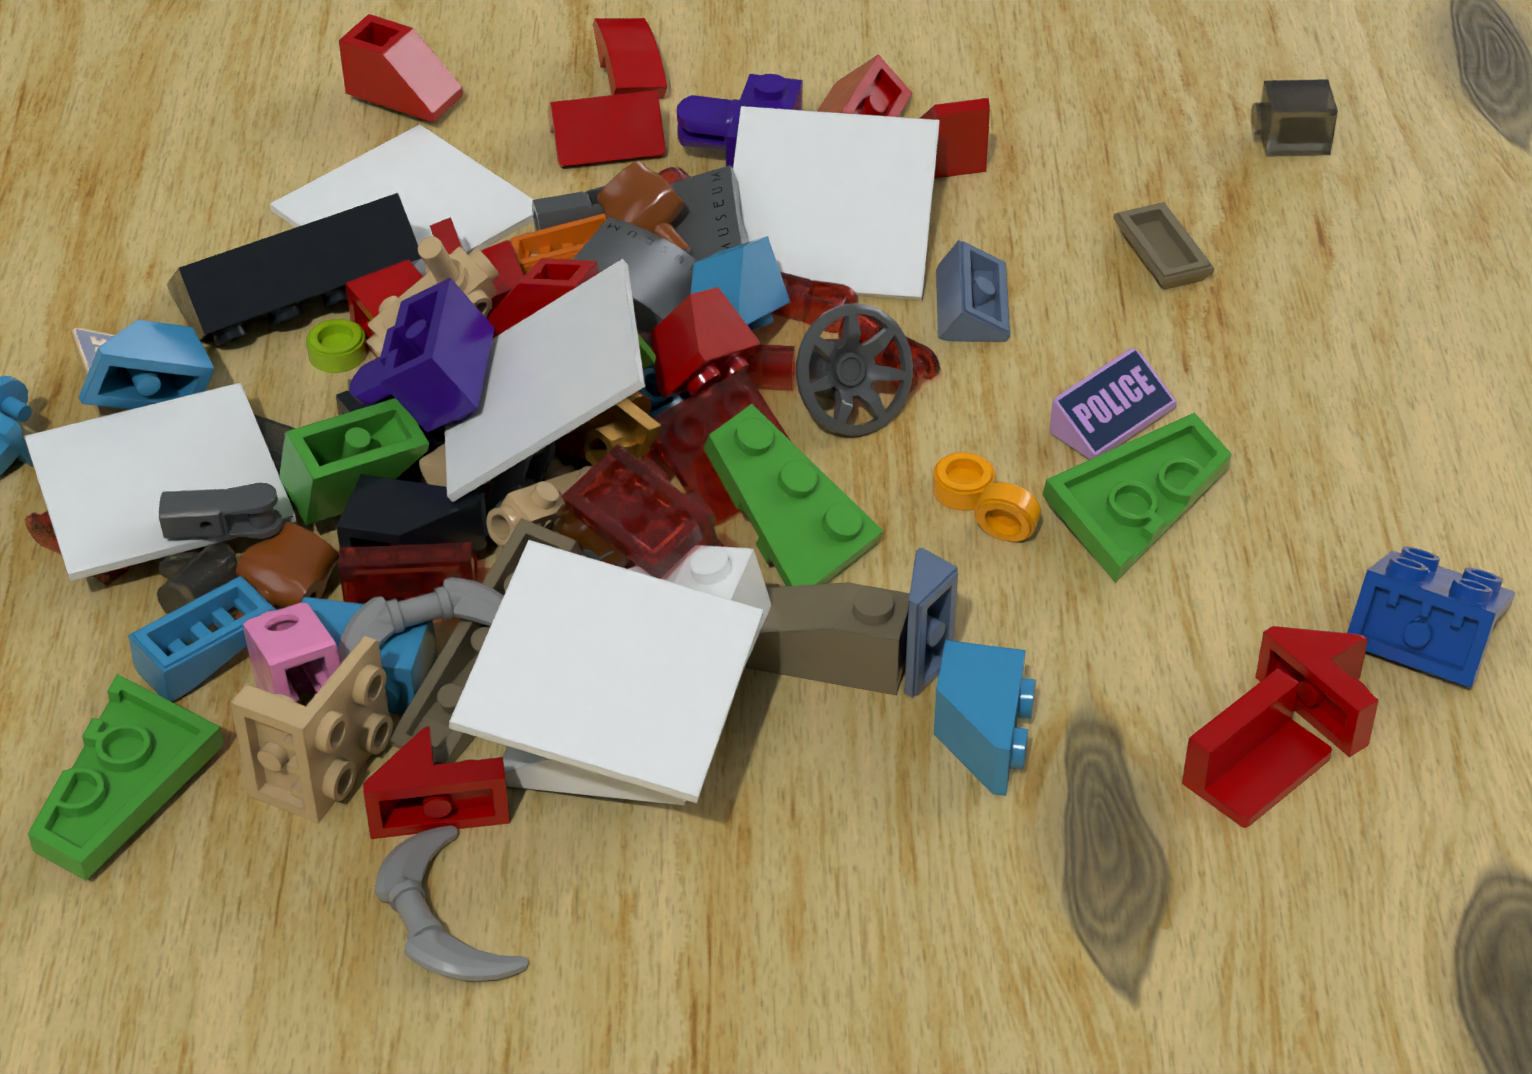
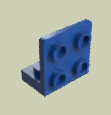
[1347,546,1515,688]

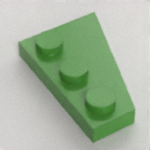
[703,404,884,586]
[1042,412,1232,583]
[28,674,224,880]

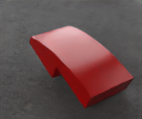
[593,18,667,99]

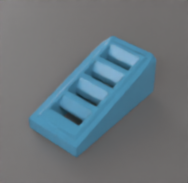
[128,576,276,702]

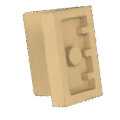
[230,636,393,823]

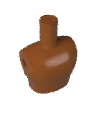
[597,161,692,254]
[233,522,339,620]

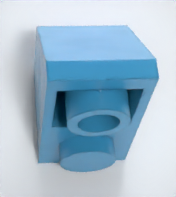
[691,236,790,330]
[934,640,1036,796]

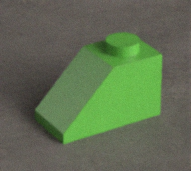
[279,398,429,525]

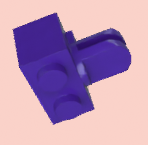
[677,74,803,169]
[350,278,495,432]

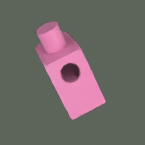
[243,603,340,701]

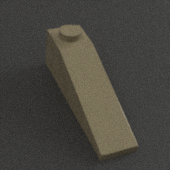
[389,518,584,764]
[745,582,910,696]

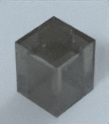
[1251,79,1338,157]

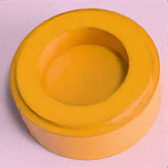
[933,452,995,510]
[974,482,1041,542]

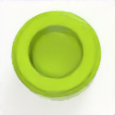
[306,319,367,373]

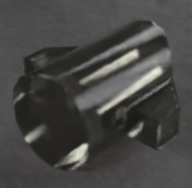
[157,542,239,617]

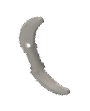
[338,577,504,664]
[375,826,528,981]

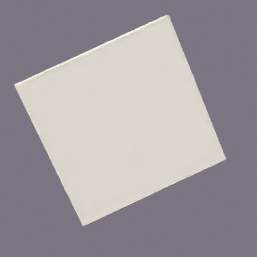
[733,106,940,301]
[270,124,533,277]
[444,259,645,502]
[24,383,296,581]
[449,540,764,803]

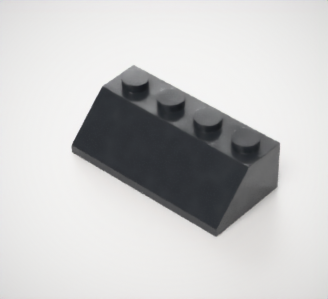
[167,193,422,346]

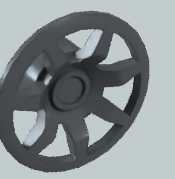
[796,304,913,436]

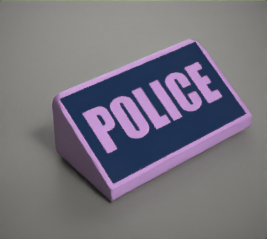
[1049,348,1176,460]

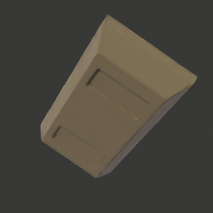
[1113,202,1214,290]

